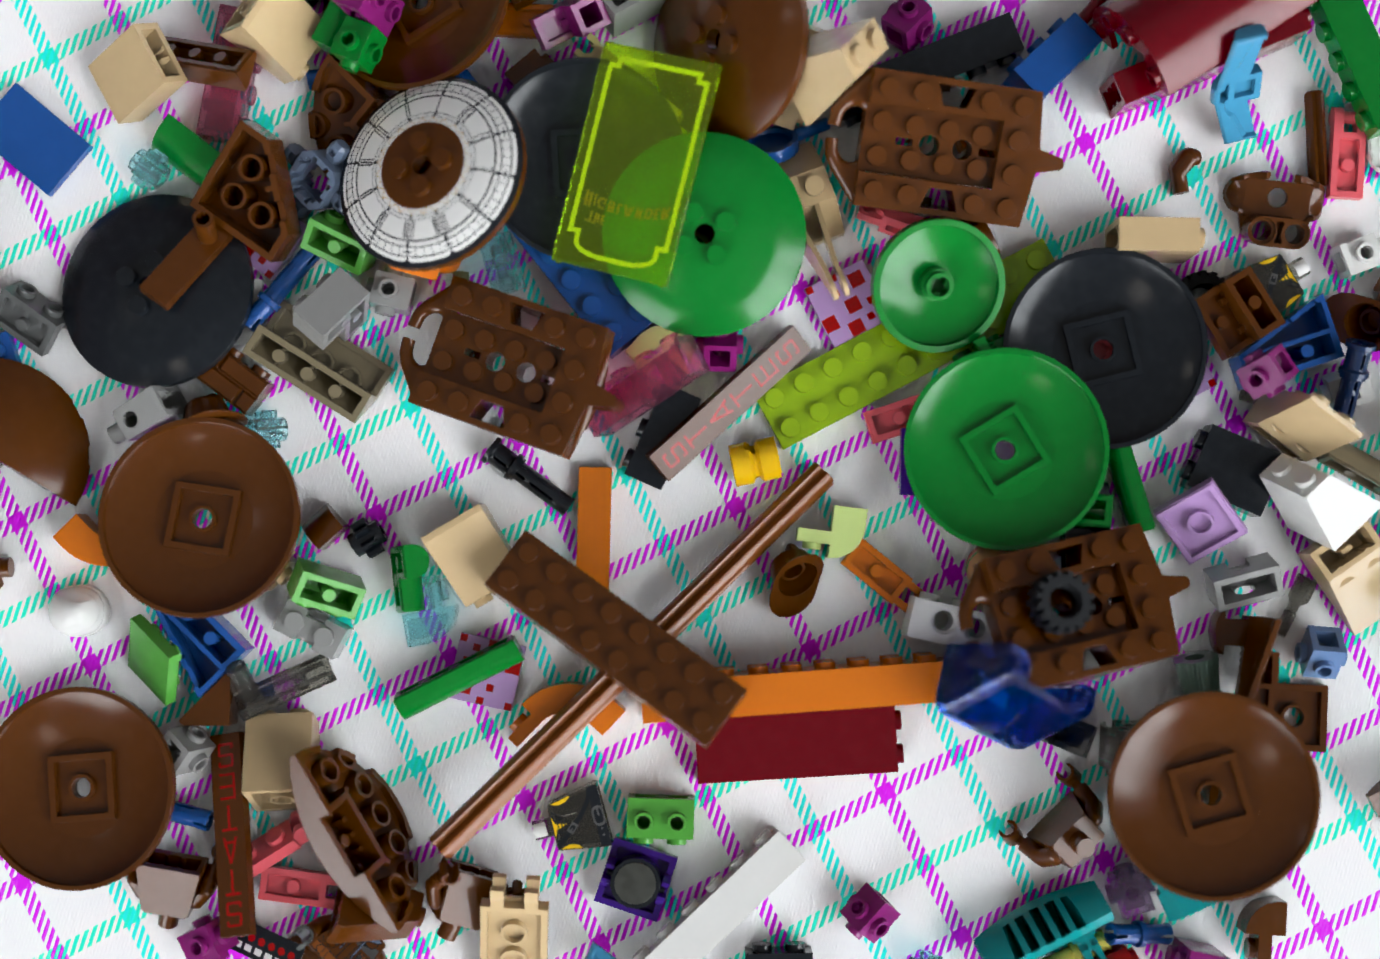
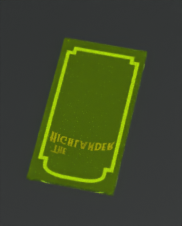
[551,41,723,288]

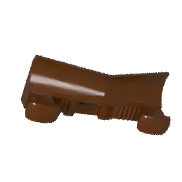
[1202,609,1328,804]

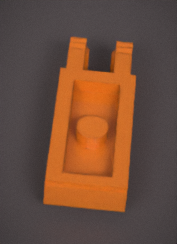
[840,539,925,613]

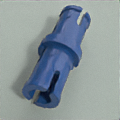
[1104,920,1173,948]

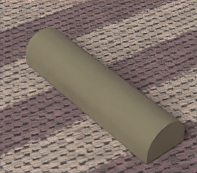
[1316,443,1380,496]

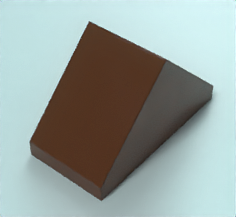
[178,672,238,726]

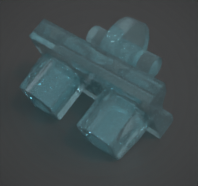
[480,230,526,294]

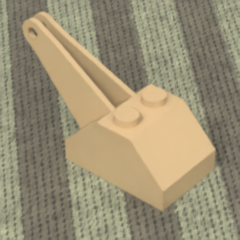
[778,141,850,301]

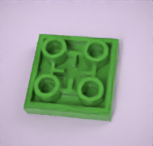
[128,614,182,706]

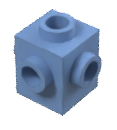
[1294,625,1347,679]

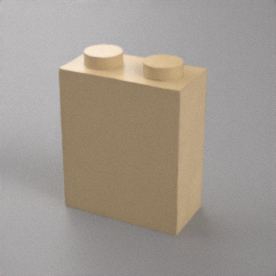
[88,22,188,124]
[1105,216,1205,263]

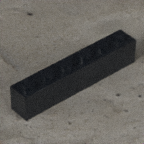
[829,12,1025,130]

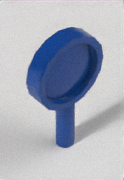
[747,117,831,163]

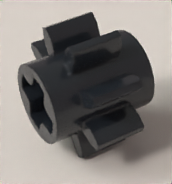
[347,517,388,559]

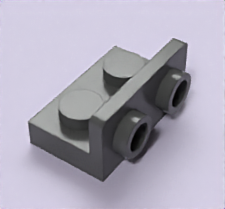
[0,280,66,357]

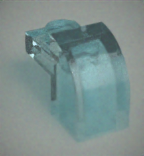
[402,574,459,648]

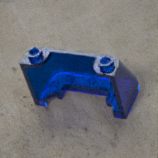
[936,643,1097,750]

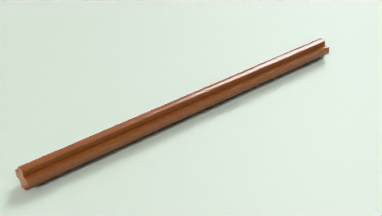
[429,462,834,859]

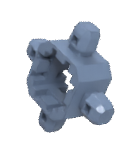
[284,139,350,219]

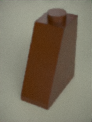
[325,886,426,944]

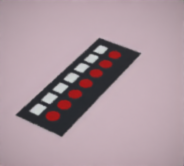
[231,924,306,959]

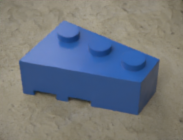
[155,610,255,698]

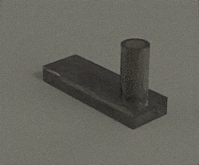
[226,654,337,722]

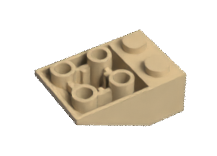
[1242,390,1363,462]
[1298,520,1380,636]

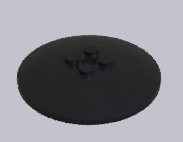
[503,57,683,263]
[62,194,254,388]
[1002,247,1208,449]

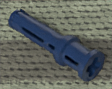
[1333,338,1377,419]

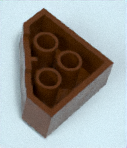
[189,120,302,262]

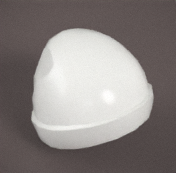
[48,584,111,638]

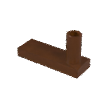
[139,209,233,311]

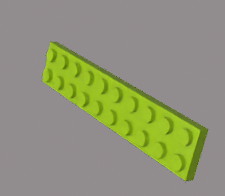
[757,238,1055,450]

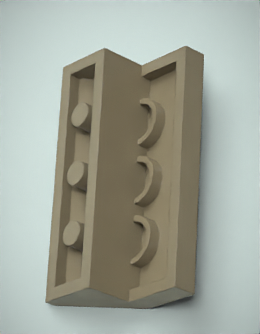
[242,300,396,423]

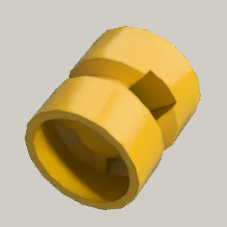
[728,436,782,487]

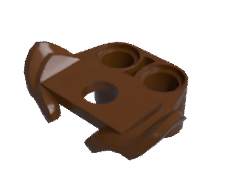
[1223,171,1325,249]

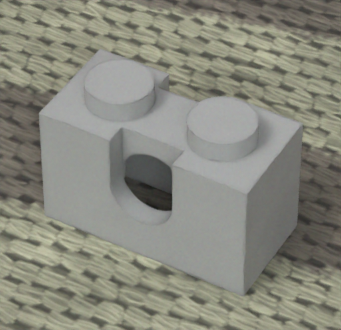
[1203,552,1285,612]
[272,599,354,660]

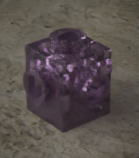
[1104,862,1156,919]

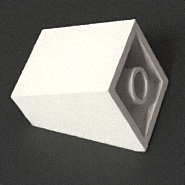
[1259,453,1380,552]

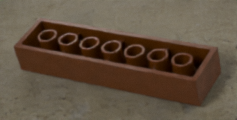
[484,530,747,750]

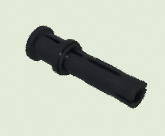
[481,437,575,516]

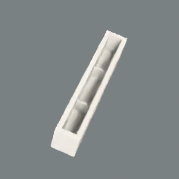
[631,828,806,959]

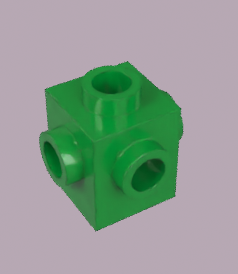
[330,15,388,75]

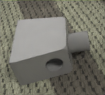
[107,385,187,444]

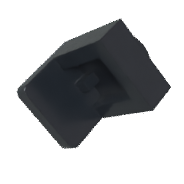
[1041,710,1098,758]

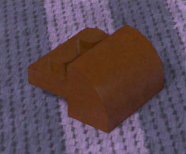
[1196,266,1286,361]

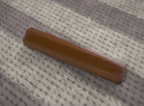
[1304,90,1328,187]

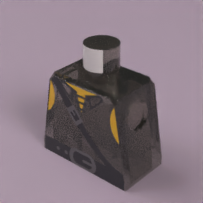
[1224,254,1311,313]
[532,779,614,851]

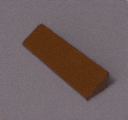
[165,36,257,91]

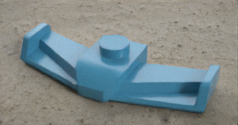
[1210,24,1268,144]

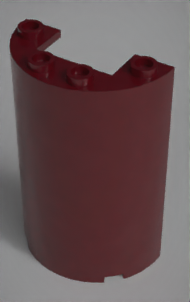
[1089,0,1318,96]

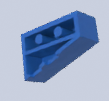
[1001,12,1103,100]
[1228,293,1344,391]

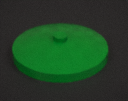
[871,217,1005,353]

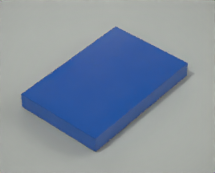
[0,83,94,197]

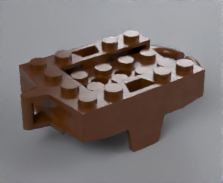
[825,67,1064,228]
[399,275,625,460]
[958,523,1190,698]

